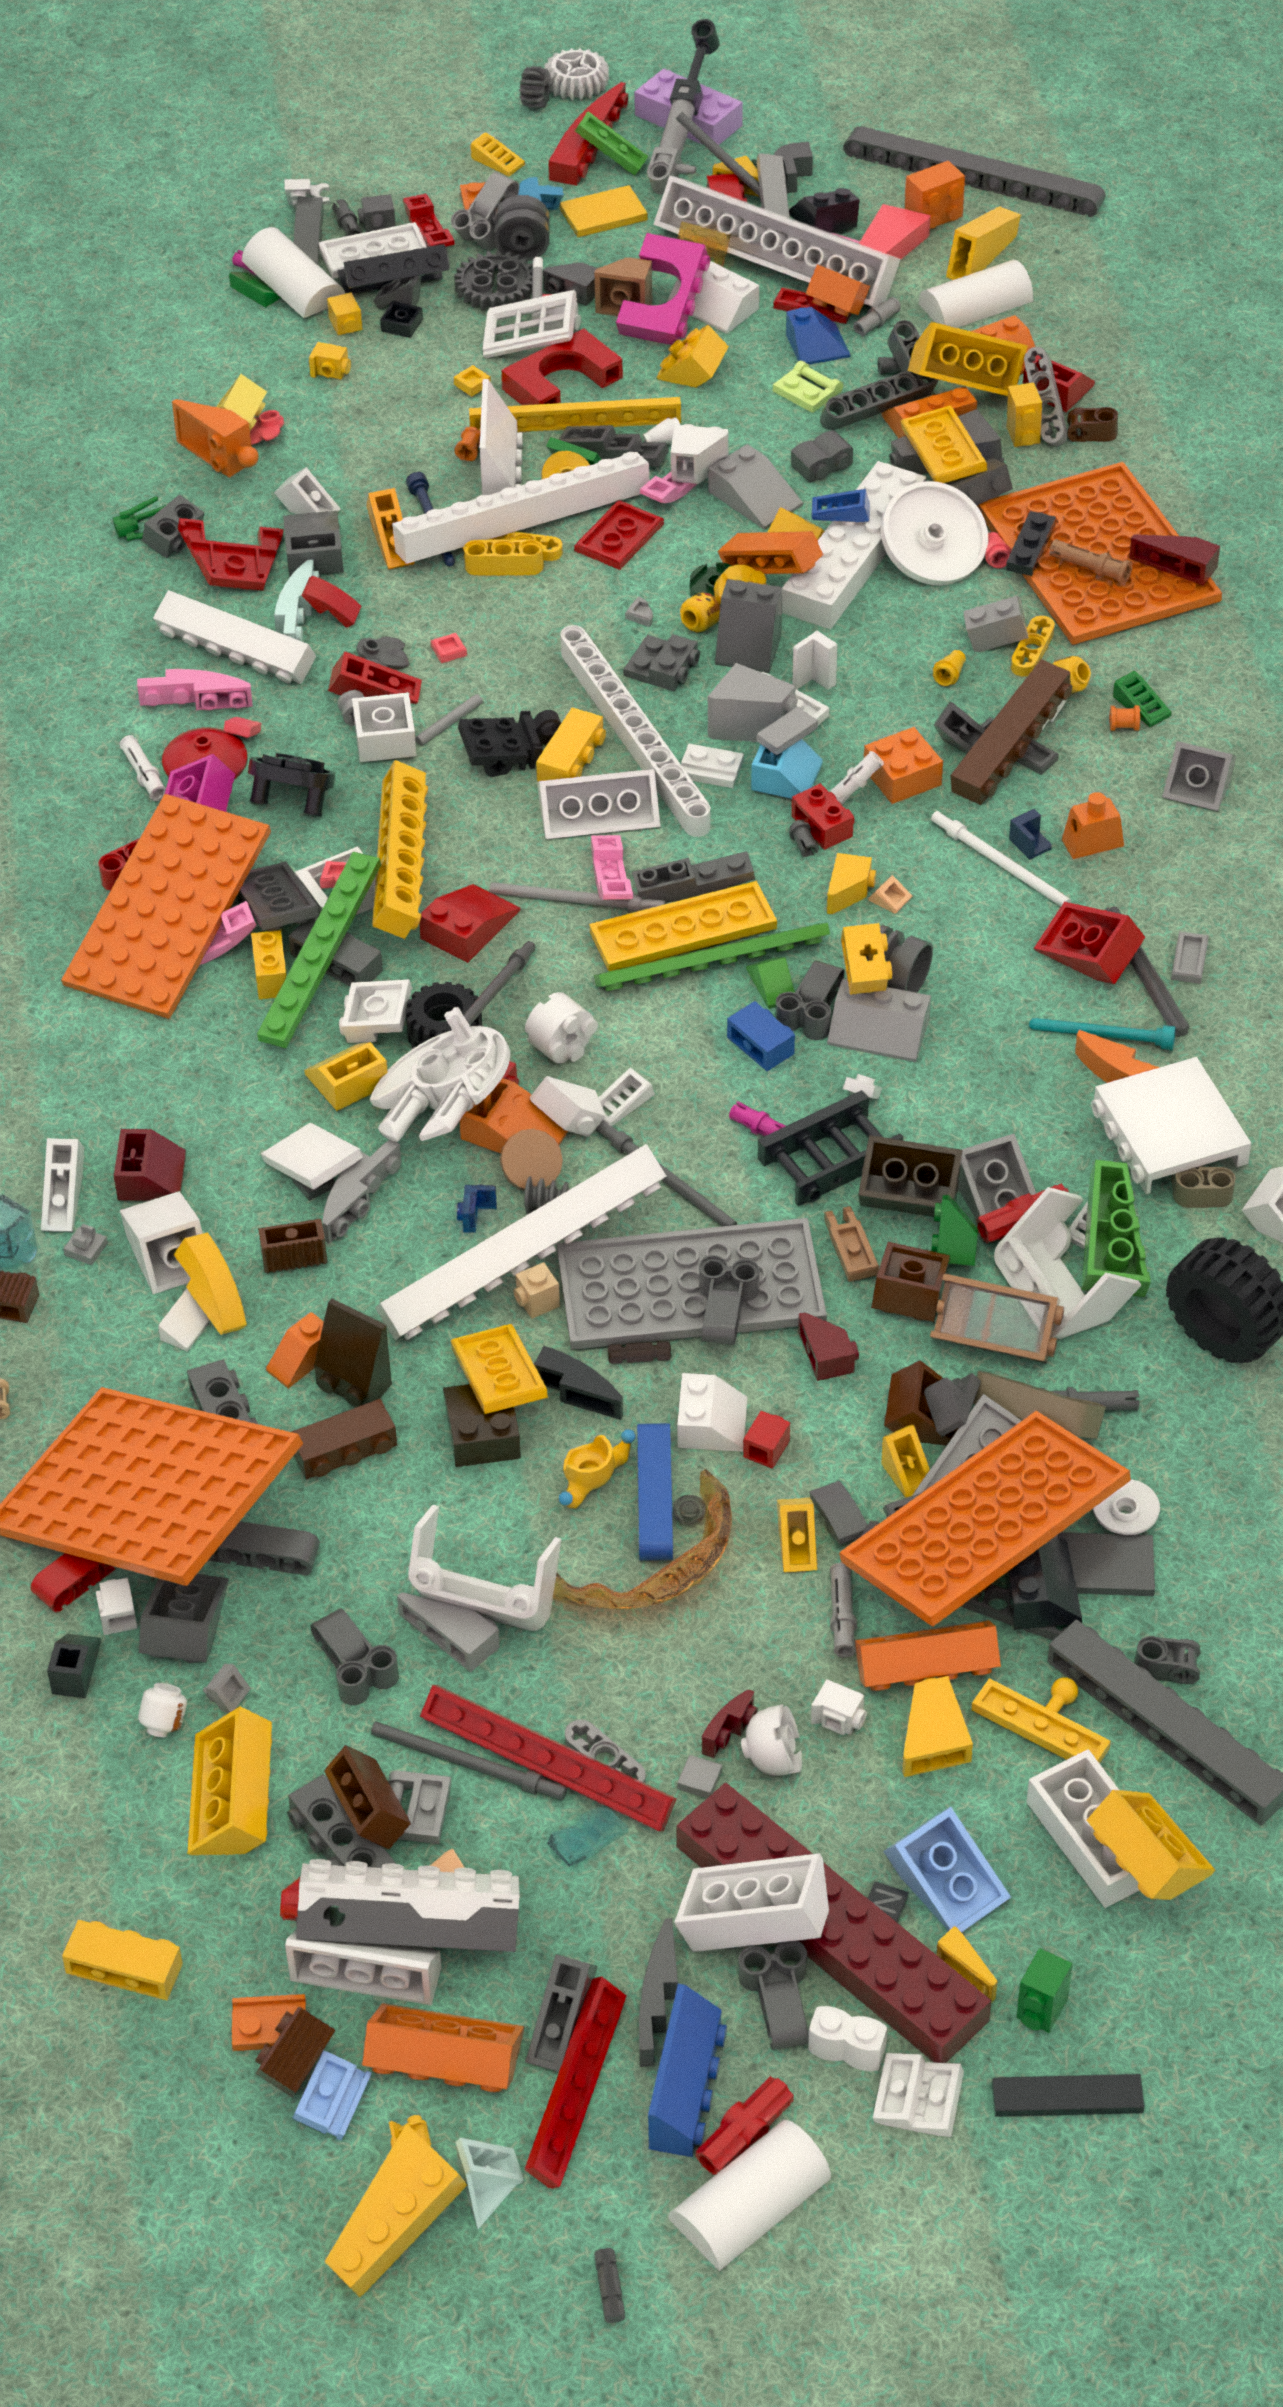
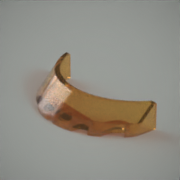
[553,1469,732,1609]

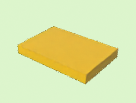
[560,185,648,237]

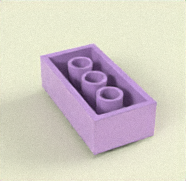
[634,68,743,145]

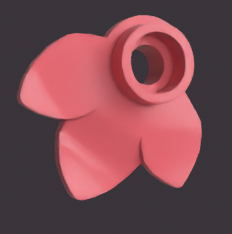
[250,410,284,445]

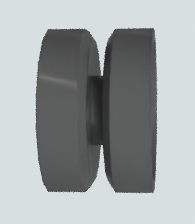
[495,195,549,261]

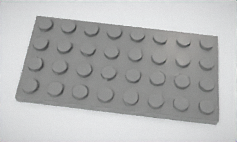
[556,1218,827,1350]

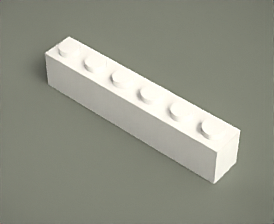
[153,590,316,684]

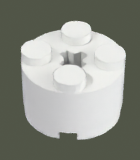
[525,992,598,1063]

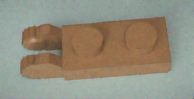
[824,1206,879,1282]

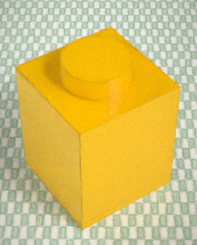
[327,292,362,335]

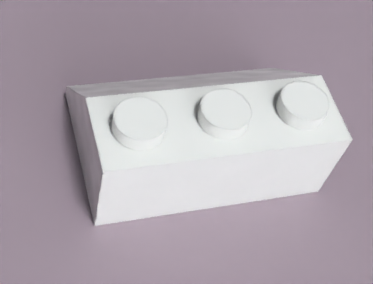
[667,261,759,334]

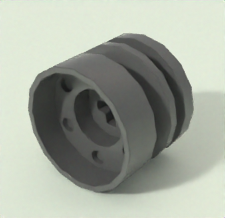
[866,925,933,993]

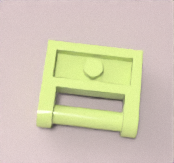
[773,360,843,413]

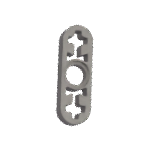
[565,1720,646,1784]

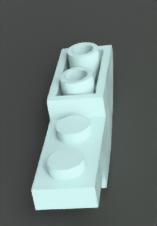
[274,560,320,642]

